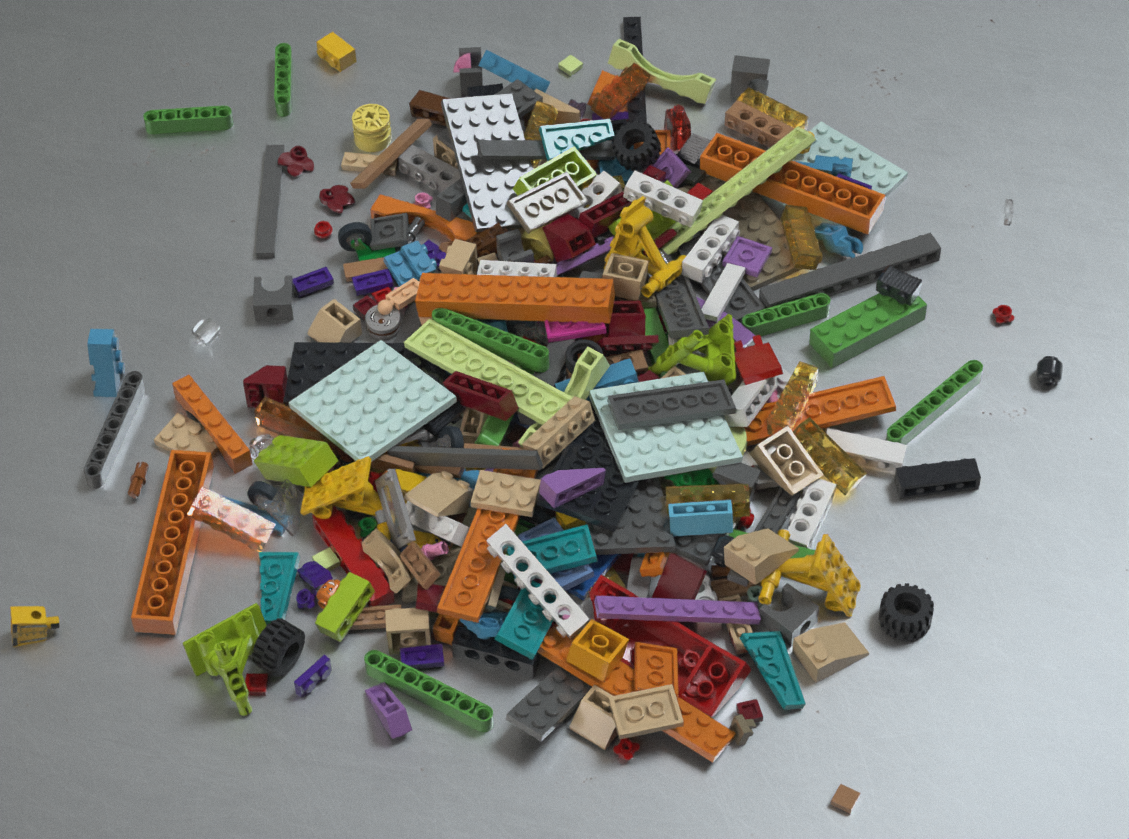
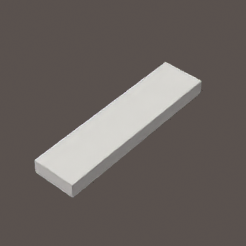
[701,263,745,322]

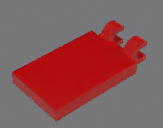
[734,334,783,385]

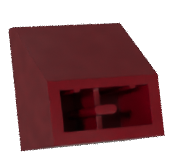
[542,214,596,262]
[604,301,646,337]
[243,365,288,409]

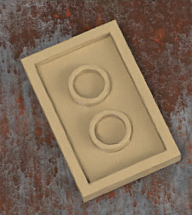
[154,412,219,458]
[471,470,541,517]
[609,684,684,739]

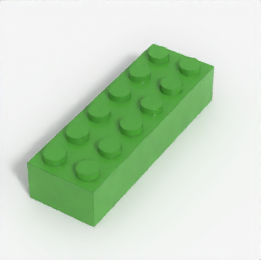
[809,293,927,369]

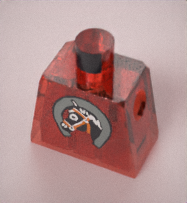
[664,105,691,151]

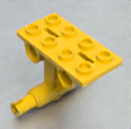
[604,196,686,297]
[300,456,397,541]
[758,529,861,617]

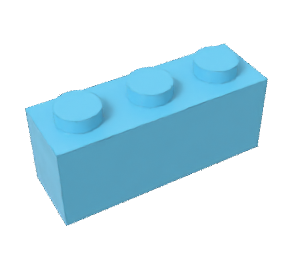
[668,500,733,536]

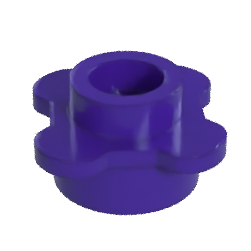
[296,589,317,609]

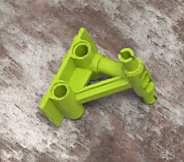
[648,314,736,386]
[182,603,267,716]

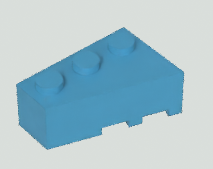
[87,329,125,397]

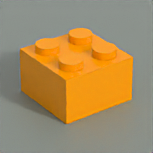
[566,619,629,681]

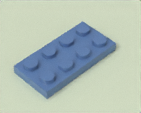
[518,517,594,591]

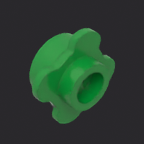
[358,517,378,538]

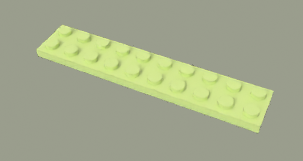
[655,127,816,255]
[404,319,573,425]

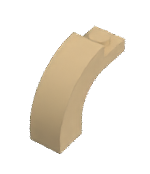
[362,528,414,594]

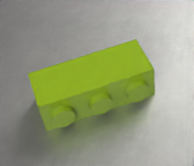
[315,572,375,642]

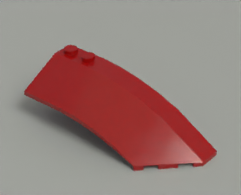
[589,575,751,718]

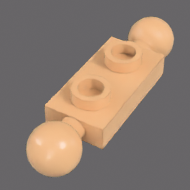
[377,277,421,315]

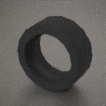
[565,340,603,374]

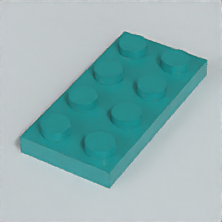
[507,524,598,583]
[495,580,556,660]

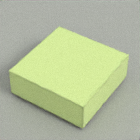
[558,55,583,76]
[312,547,340,571]

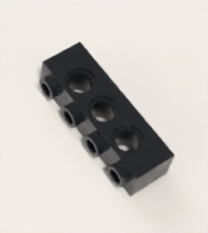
[452,626,540,679]

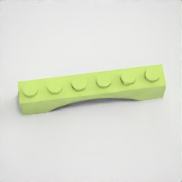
[608,39,716,104]
[518,347,610,448]

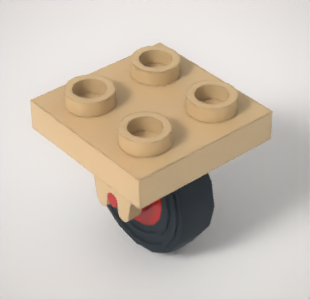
[483,567,521,613]

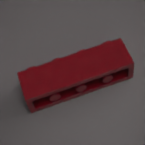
[578,191,632,238]
[443,371,519,421]

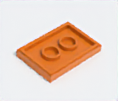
[634,642,678,699]

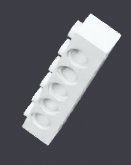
[486,524,590,640]

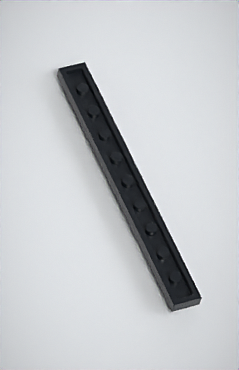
[623,17,647,124]

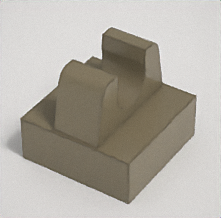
[729,714,757,746]

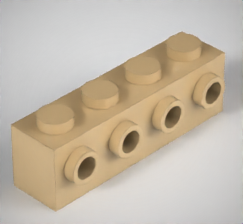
[522,396,595,468]

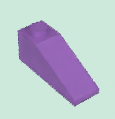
[539,468,606,508]
[365,682,412,739]

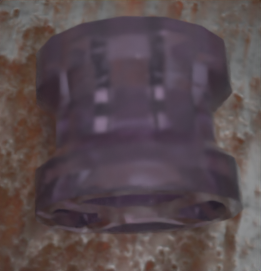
[568,99,586,120]

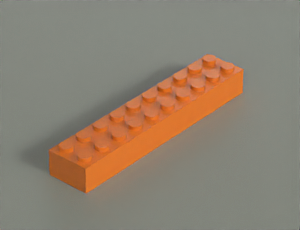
[700,133,886,235]
[415,273,615,324]
[131,450,214,635]

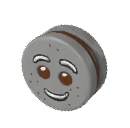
[365,305,401,341]

